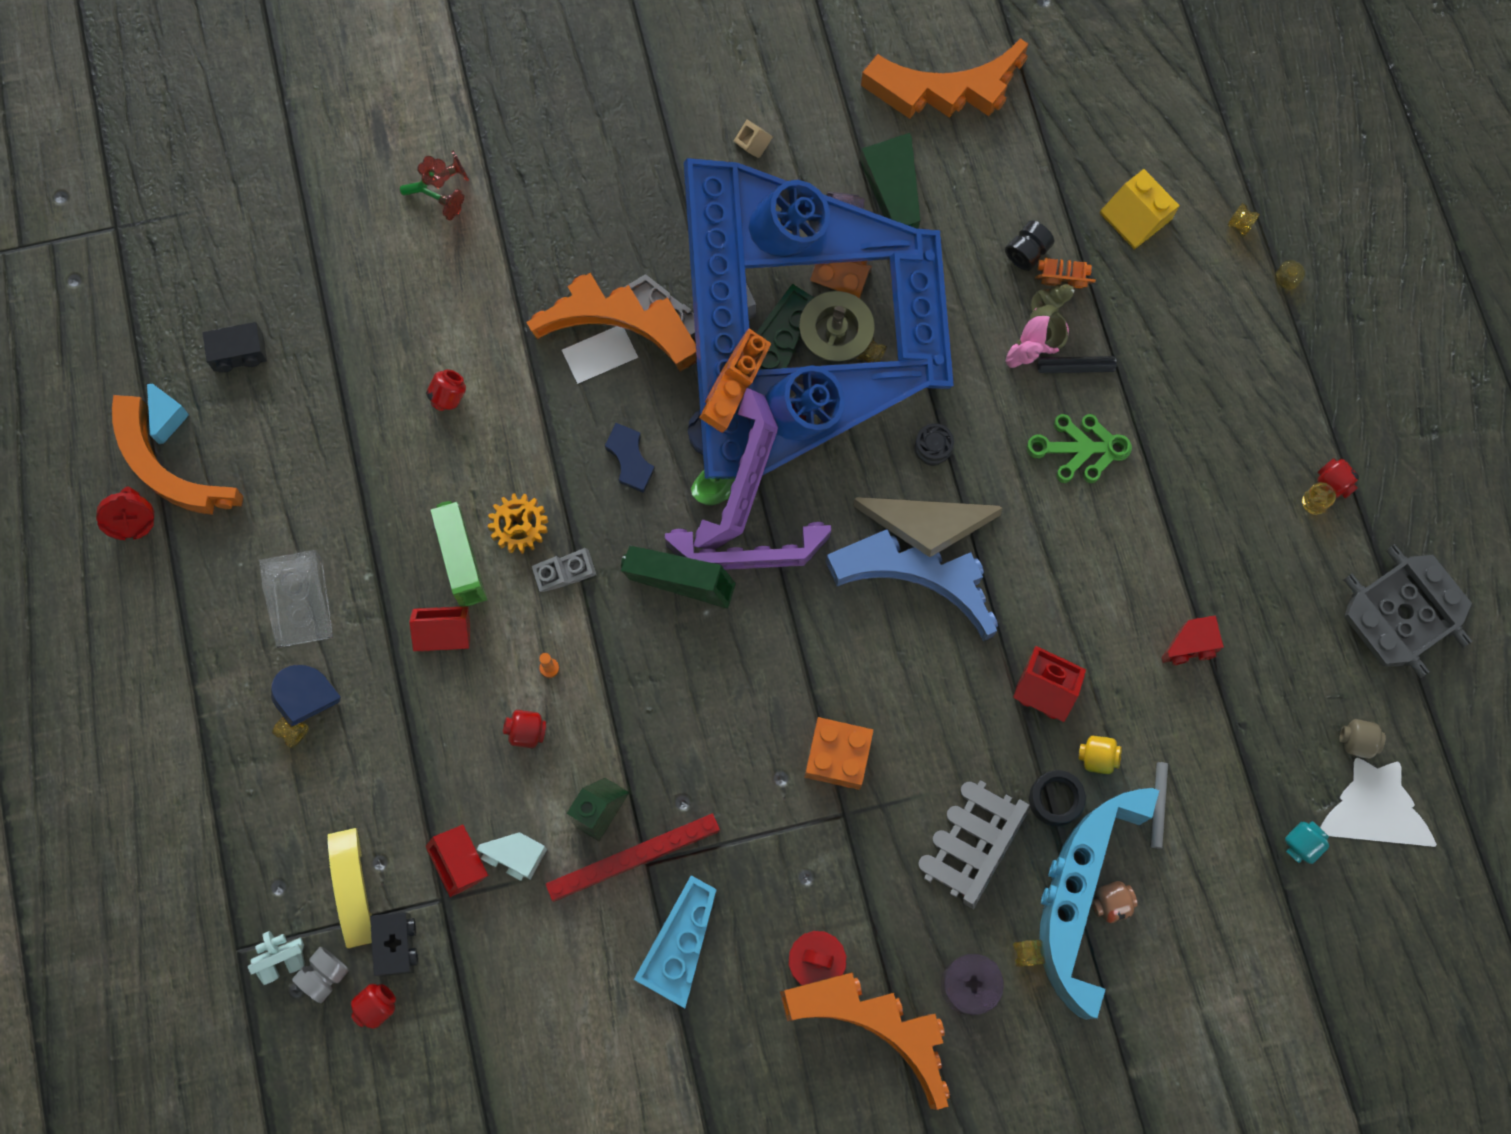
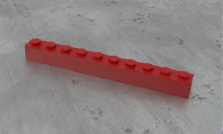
[546,813,720,902]

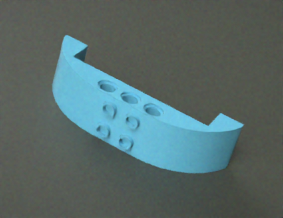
[1039,788,1160,1019]

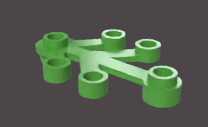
[1026,414,1132,483]

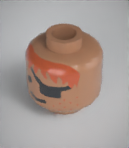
[1092,881,1138,923]

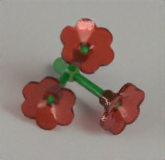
[400,150,469,221]

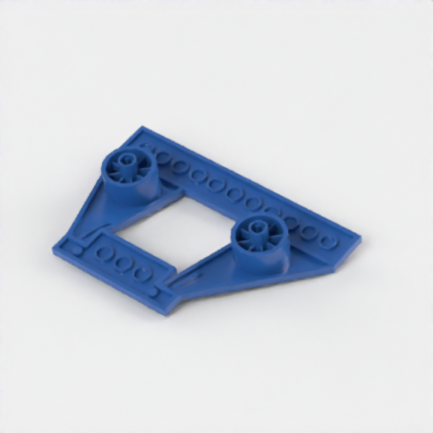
[684,158,954,479]

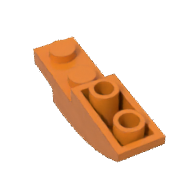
[699,328,771,433]

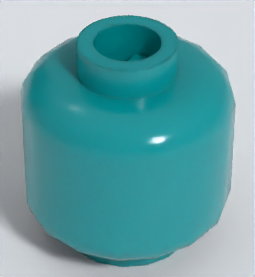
[1285,821,1329,864]

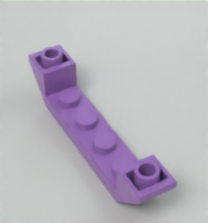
[693,388,778,549]
[665,522,831,570]

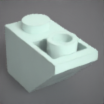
[477,832,547,881]

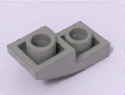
[532,548,597,592]

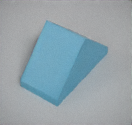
[147,384,189,444]

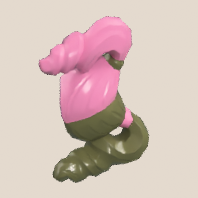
[1005,284,1075,368]

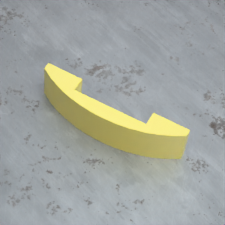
[328,828,372,949]

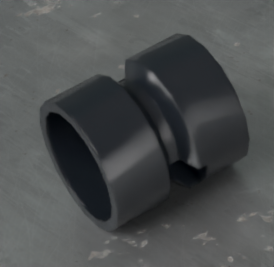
[1005,220,1055,271]

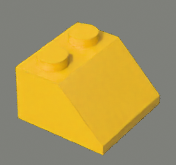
[1100,169,1180,250]

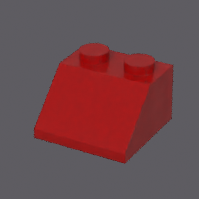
[1013,646,1086,722]

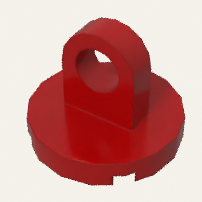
[96,486,155,540]
[788,931,846,986]

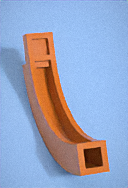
[112,395,243,515]

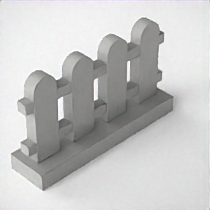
[919,780,1029,909]

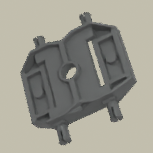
[1343,544,1473,678]

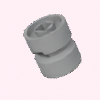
[292,946,349,1004]

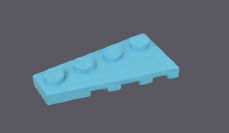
[634,876,716,1008]

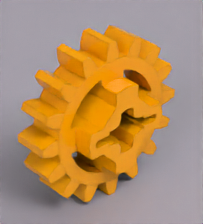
[488,493,548,554]

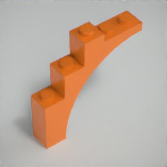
[861,38,1028,119]
[526,273,697,372]
[780,973,950,1110]

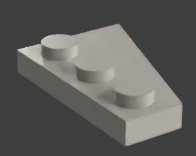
[625,274,695,354]

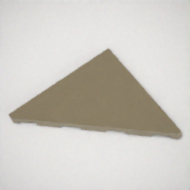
[854,497,1002,557]

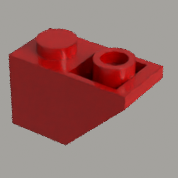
[1162,615,1224,665]

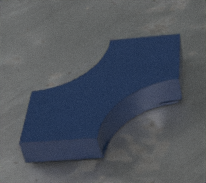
[605,423,655,493]

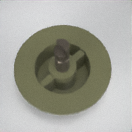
[799,291,875,362]

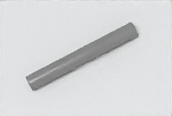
[1151,762,1168,849]

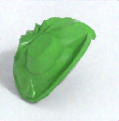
[691,470,735,505]

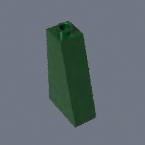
[860,133,921,229]
[621,545,736,609]
[566,778,629,841]

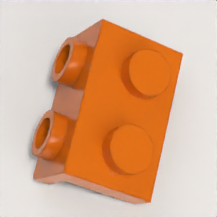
[810,261,872,298]

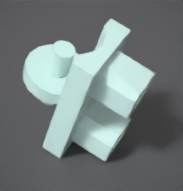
[248,931,305,985]

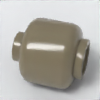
[1339,719,1386,759]

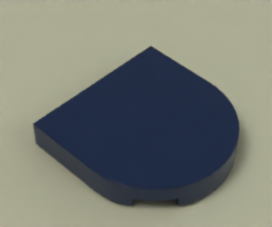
[271,665,341,727]

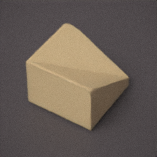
[733,119,773,158]

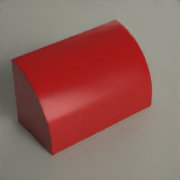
[409,606,470,651]
[425,825,489,897]

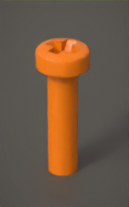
[539,653,559,678]

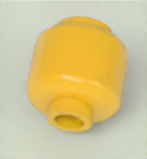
[1079,736,1122,774]

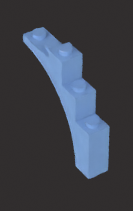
[826,530,998,641]

